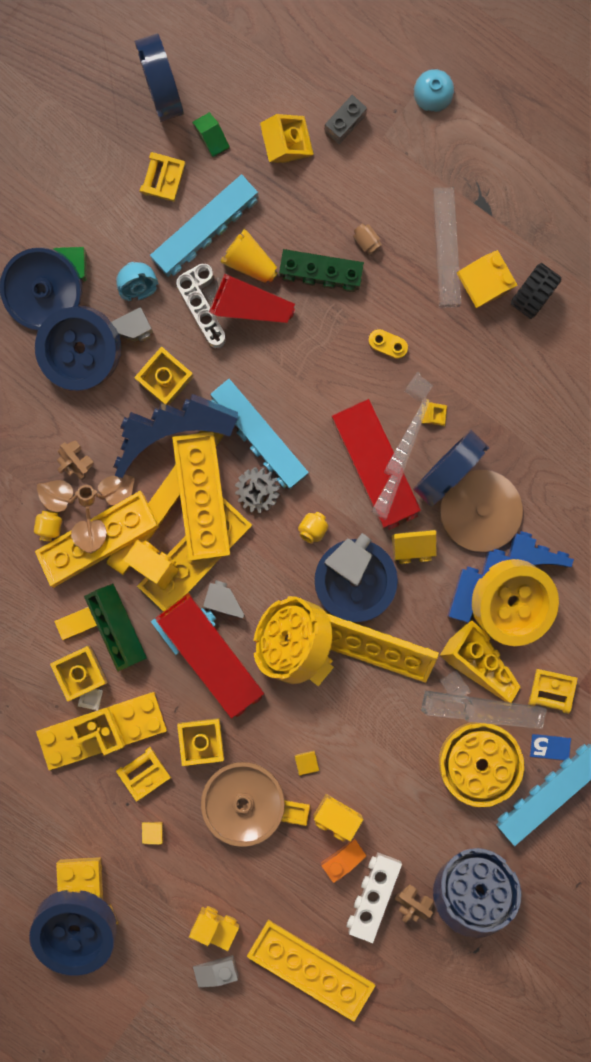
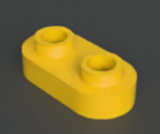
[368,329,408,359]

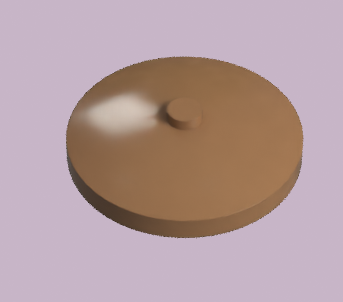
[440,470,523,552]
[201,762,285,846]

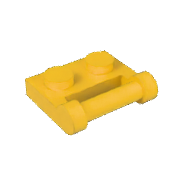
[139,152,186,202]
[528,669,578,714]
[116,747,171,802]

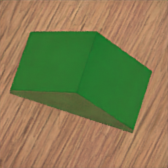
[192,112,230,158]
[53,247,87,282]

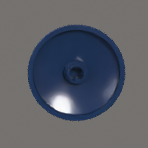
[0,247,82,330]

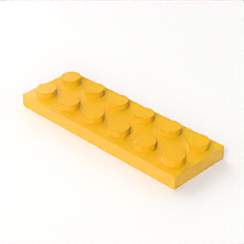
[172,432,230,560]
[35,491,159,588]
[137,497,252,611]
[327,614,439,683]
[36,691,167,770]
[247,919,375,1022]

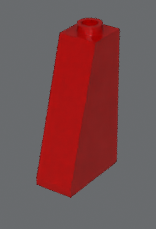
[209,274,295,323]

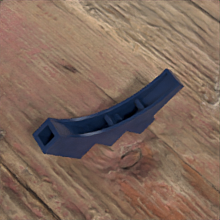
[113,394,238,478]

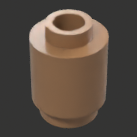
[353,223,382,255]

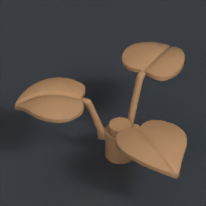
[37,475,135,553]

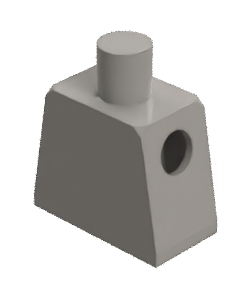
[324,533,372,586]

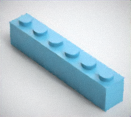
[150,174,258,277]
[210,379,309,490]
[496,744,591,846]

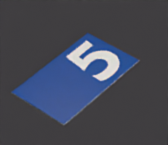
[530,734,571,760]

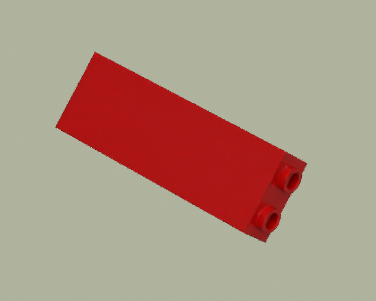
[331,399,421,530]
[155,593,265,719]

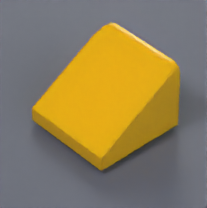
[420,402,447,426]
[294,750,319,775]
[142,822,163,844]

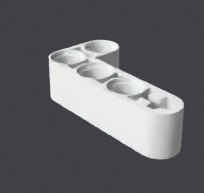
[176,264,226,348]

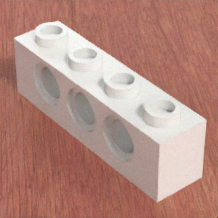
[346,852,402,943]

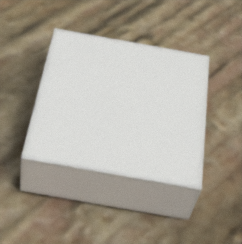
[78,689,103,711]

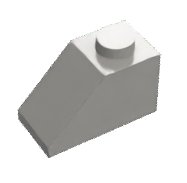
[111,307,153,342]
[203,580,245,618]
[193,955,239,987]

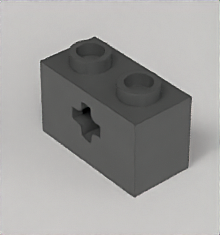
[324,95,367,145]

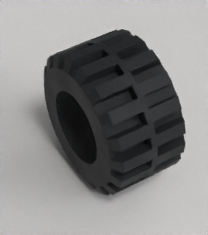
[511,263,562,319]

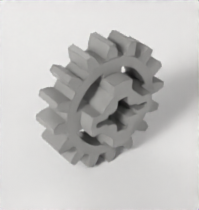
[235,467,280,513]

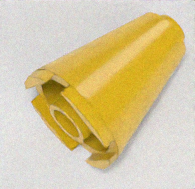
[220,229,278,283]

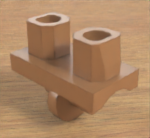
[57,440,94,480]
[394,885,434,923]

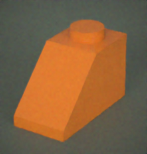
[321,839,367,883]

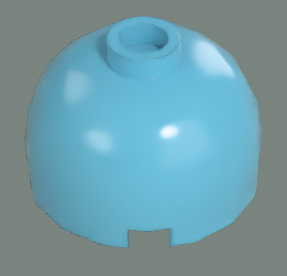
[414,69,454,112]
[116,262,158,301]

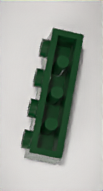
[279,249,364,292]
[84,583,147,672]

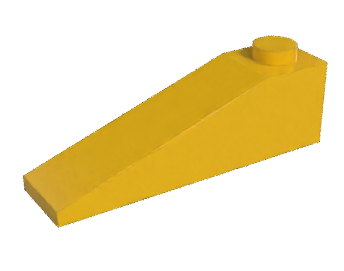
[439,621,520,704]

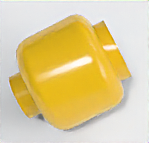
[34,511,62,542]
[298,512,328,544]

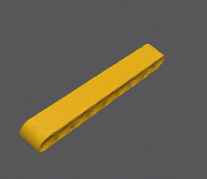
[106,431,224,575]

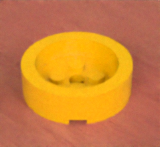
[472,559,559,646]
[253,596,332,684]
[438,722,524,807]

